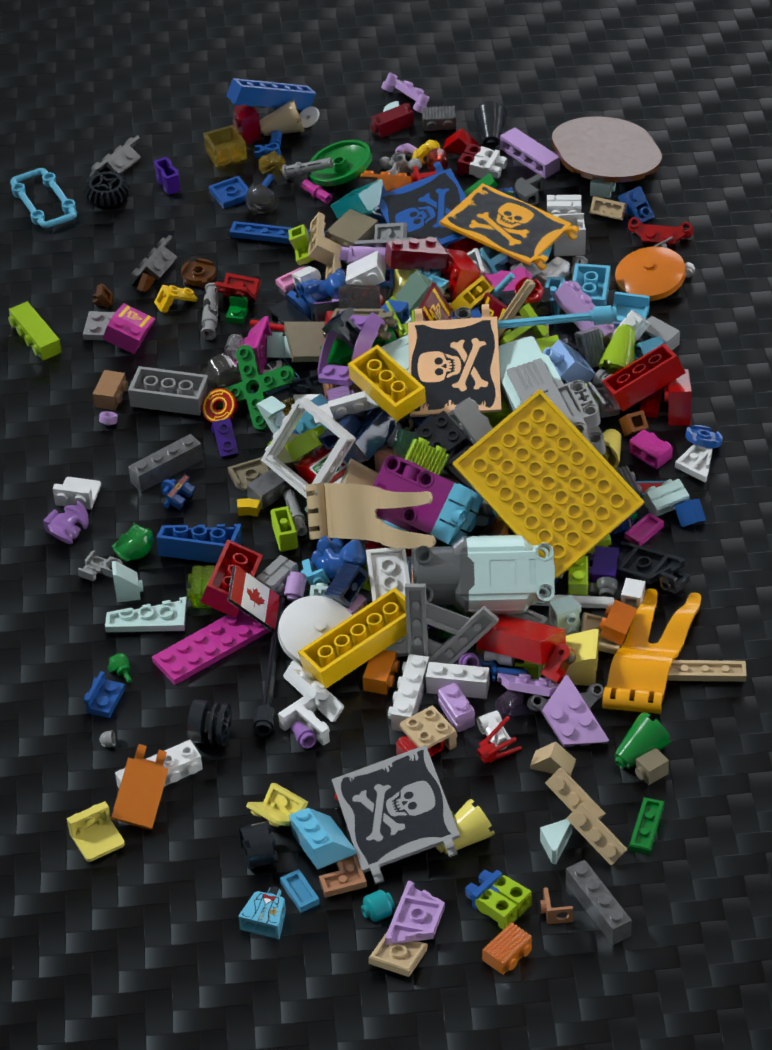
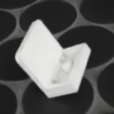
[53,477,101,510]

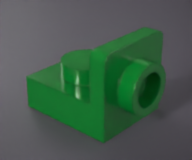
[226,296,248,324]

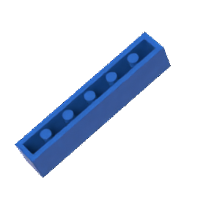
[226,78,316,111]

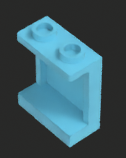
[613,292,650,329]

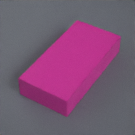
[624,513,664,546]

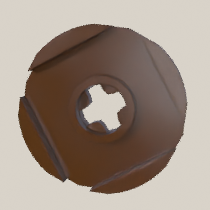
[181,258,216,288]

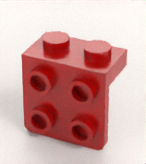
[214,273,261,302]

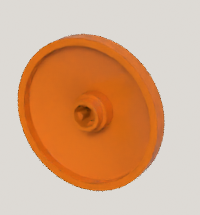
[615,247,686,301]

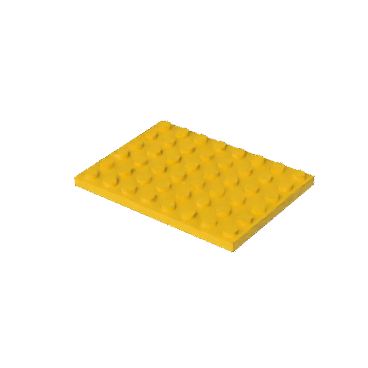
[452,389,645,579]

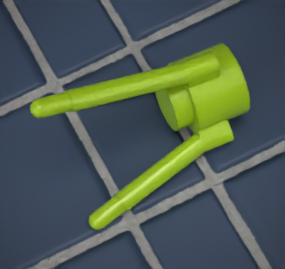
[385,301,415,338]

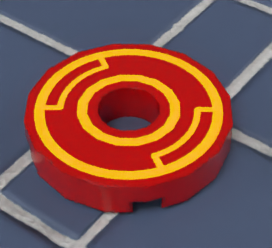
[202,388,238,423]

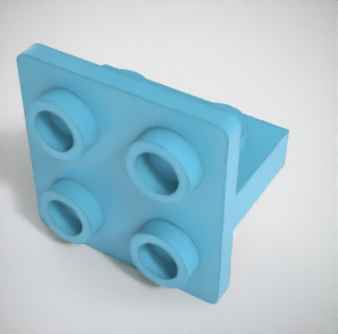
[480,245,511,274]

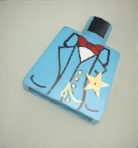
[238,887,286,939]

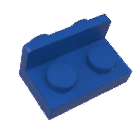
[84,671,125,718]

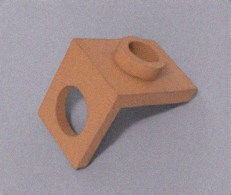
[540,888,574,924]

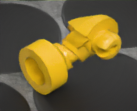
[412,140,440,167]

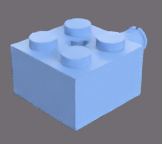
[543,340,596,383]

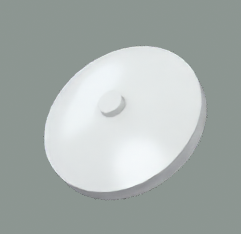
[278,596,352,665]

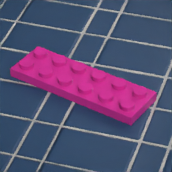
[152,610,271,685]

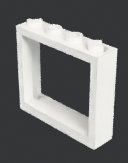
[261,398,356,499]

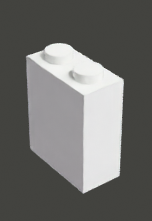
[345,251,386,296]

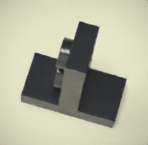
[322,306,360,351]

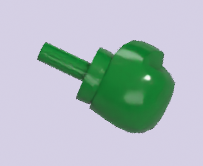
[107,653,132,683]

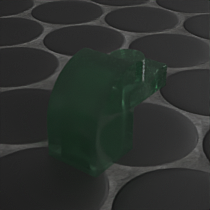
[393,428,418,459]

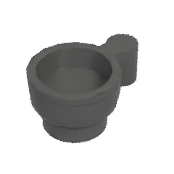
[588,577,618,598]

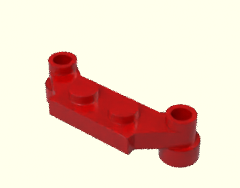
[628,217,693,246]

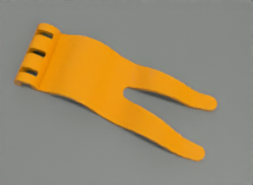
[602,589,701,714]

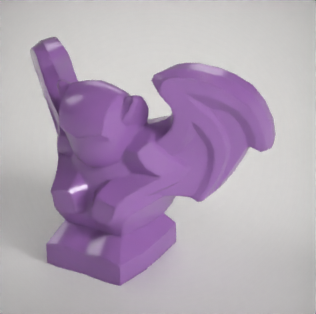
[43,501,88,544]

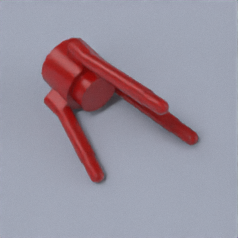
[477,716,522,764]

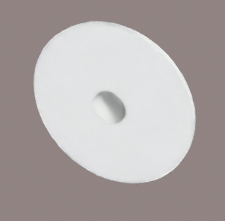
[299,107,319,128]

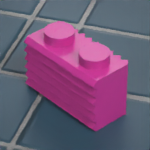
[629,429,673,470]

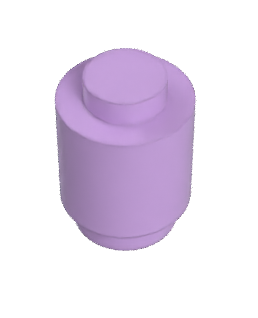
[284,572,307,602]

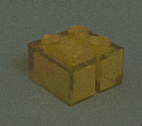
[203,125,247,167]

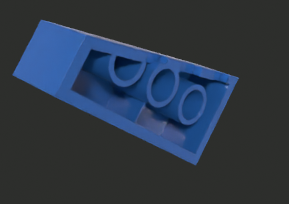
[157,524,242,563]

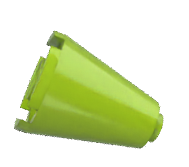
[598,324,635,374]

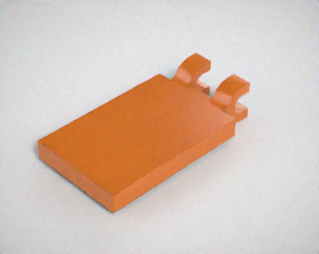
[111,744,169,830]

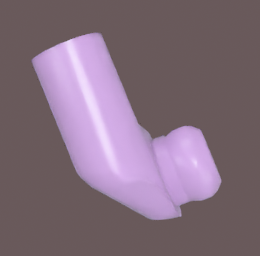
[395,143,417,155]

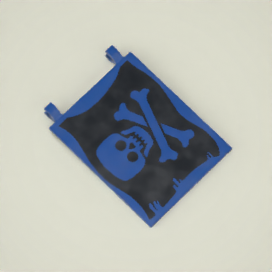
[378,161,467,247]

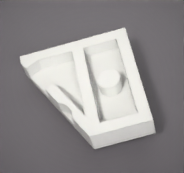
[675,444,712,482]

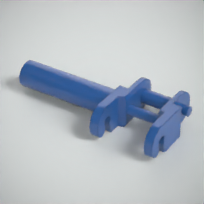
[479,659,527,682]

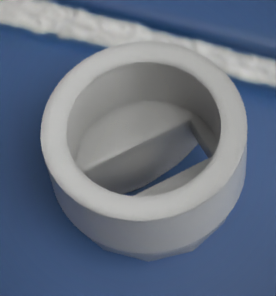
[99,731,116,748]

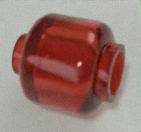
[426,148,448,172]

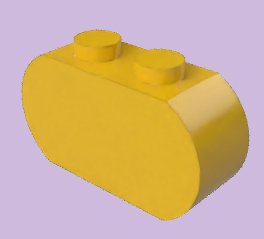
[449,275,495,312]

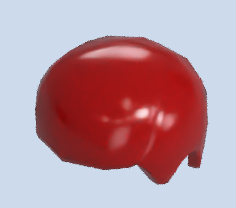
[514,277,544,304]

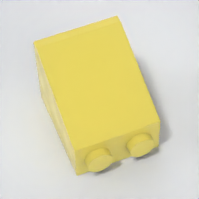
[543,629,599,686]

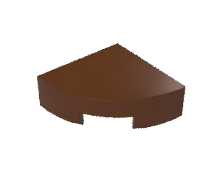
[138,273,155,291]

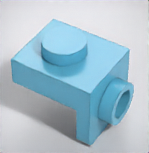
[301,559,330,586]

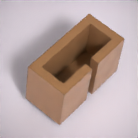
[93,370,128,410]

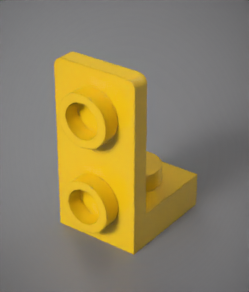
[154,285,198,313]

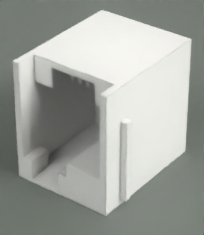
[553,213,586,256]

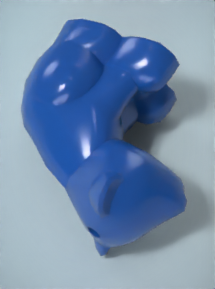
[296,268,351,305]
[311,536,367,579]

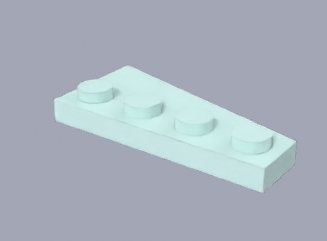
[105,597,187,632]

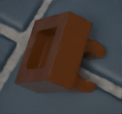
[92,283,113,308]

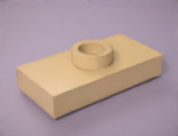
[589,196,627,221]

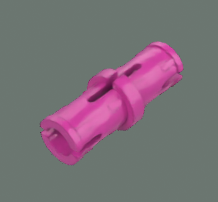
[301,179,333,204]

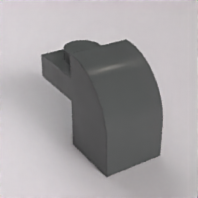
[515,174,543,206]

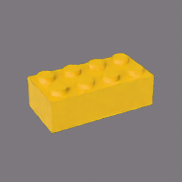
[348,345,426,422]

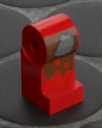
[541,644,576,684]

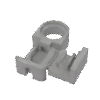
[78,551,123,581]

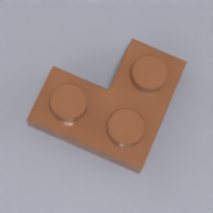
[319,854,367,898]

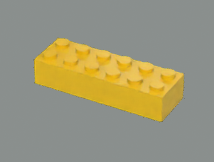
[298,587,407,689]

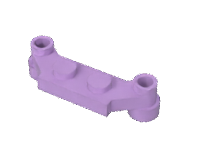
[381,73,430,113]

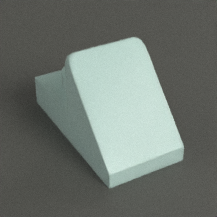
[256,396,286,435]

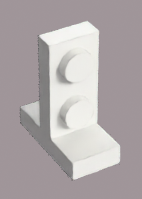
[278,694,330,746]

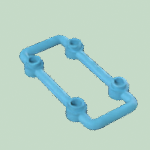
[10,168,77,228]

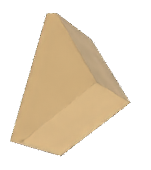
[530,741,576,777]

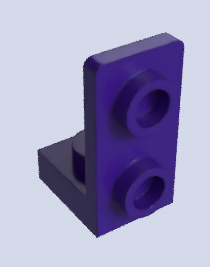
[211,418,238,457]

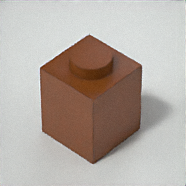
[619,410,649,437]

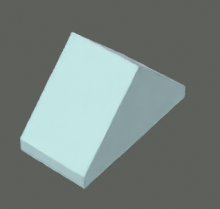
[540,819,572,864]

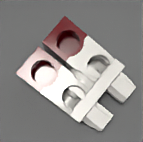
[457,143,507,179]

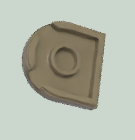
[228,457,269,491]

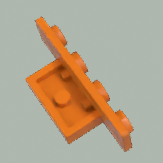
[360,171,412,192]

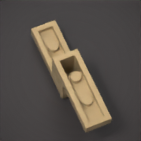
[308,212,342,280]
[545,767,628,865]

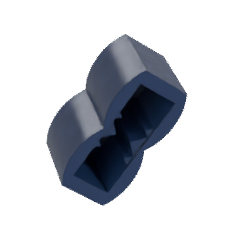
[319,414,362,449]

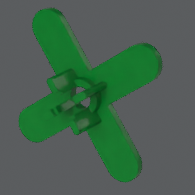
[217,345,295,430]

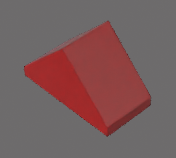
[443,128,478,154]

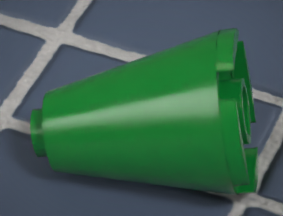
[614,712,671,769]

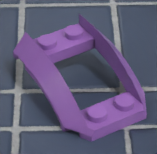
[318,309,385,386]

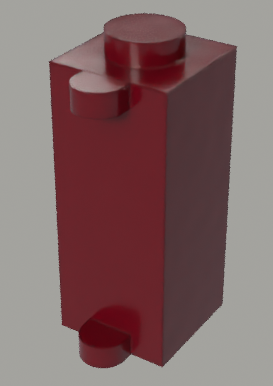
[370,103,414,138]

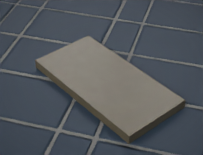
[284,322,325,362]

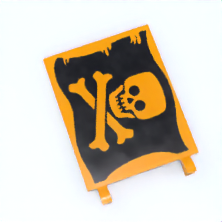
[439,183,579,270]

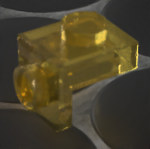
[258,150,285,174]

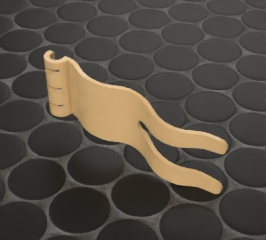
[306,483,436,549]

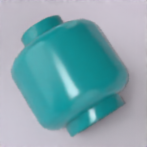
[361,890,395,922]

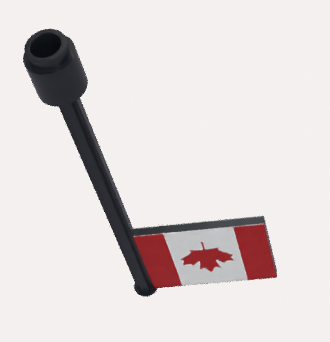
[228,565,287,736]

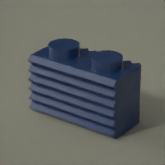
[324,562,369,608]

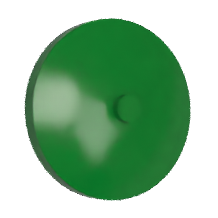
[308,140,372,186]

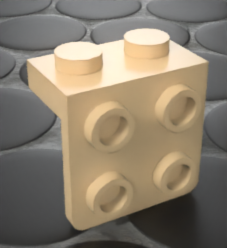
[400,705,457,750]

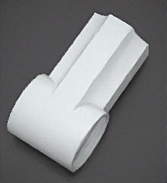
[477,710,511,751]

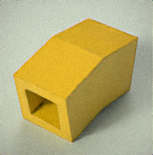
[237,498,261,517]

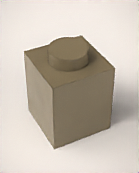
[635,748,669,785]

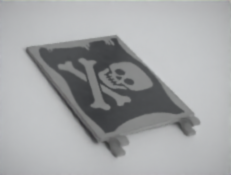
[332,745,460,884]

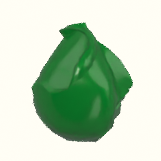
[112,523,154,562]

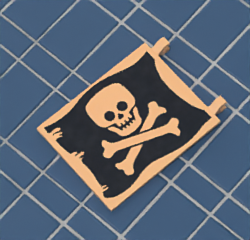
[408,304,502,417]

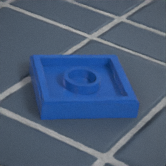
[209,176,253,209]

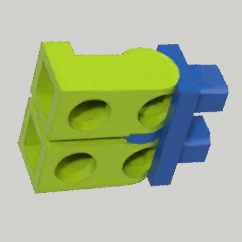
[465,870,532,930]

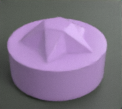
[99,411,118,426]

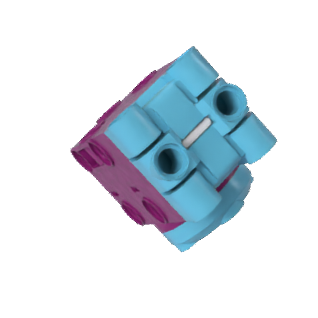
[373,455,484,546]

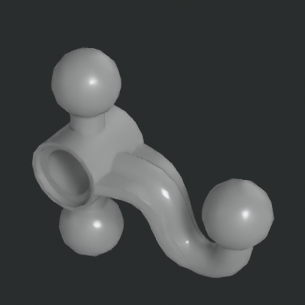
[375,153,421,181]

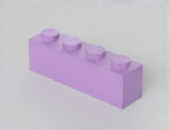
[500,128,560,178]
[552,281,615,347]

